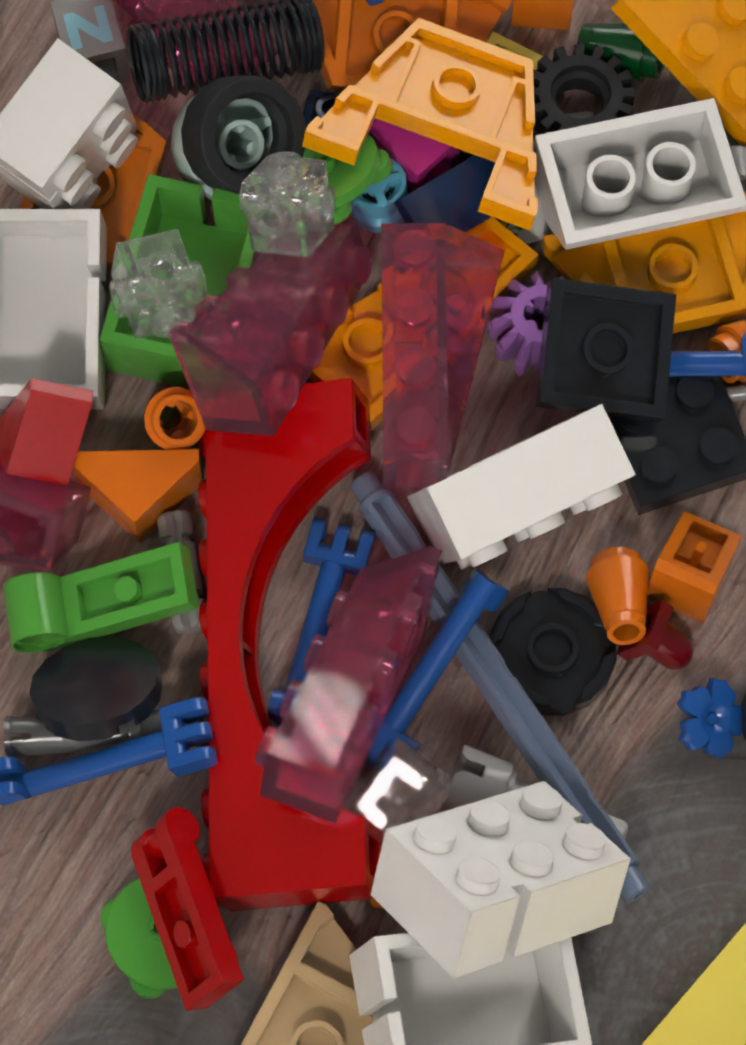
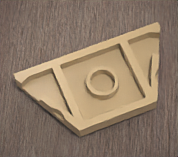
[241,901,374,1045]

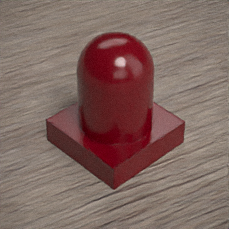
[617,600,694,670]

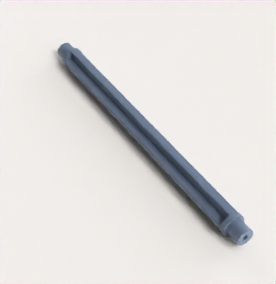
[350,472,651,904]

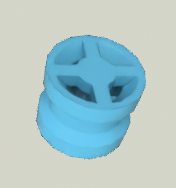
[351,158,409,233]

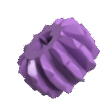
[487,271,564,377]

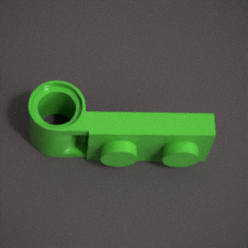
[3,541,199,653]

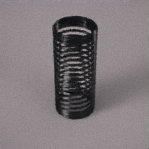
[126,0,325,104]

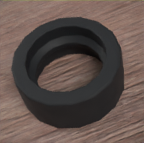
[181,75,306,196]

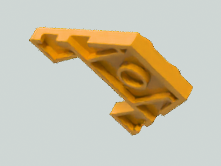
[302,18,538,231]

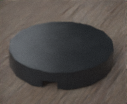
[489,588,617,716]
[29,636,163,741]

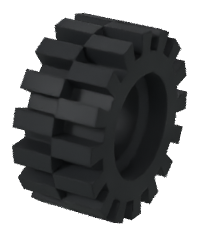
[533,44,635,142]

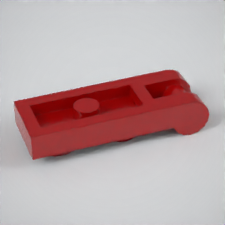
[131,807,244,1012]

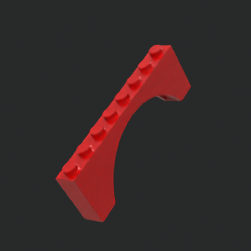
[198,377,383,912]

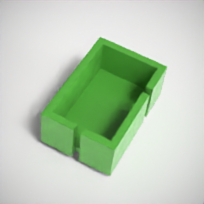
[99,174,272,396]

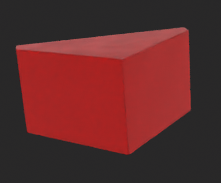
[0,378,93,486]

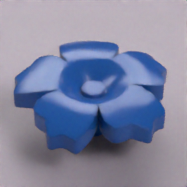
[677,678,742,759]

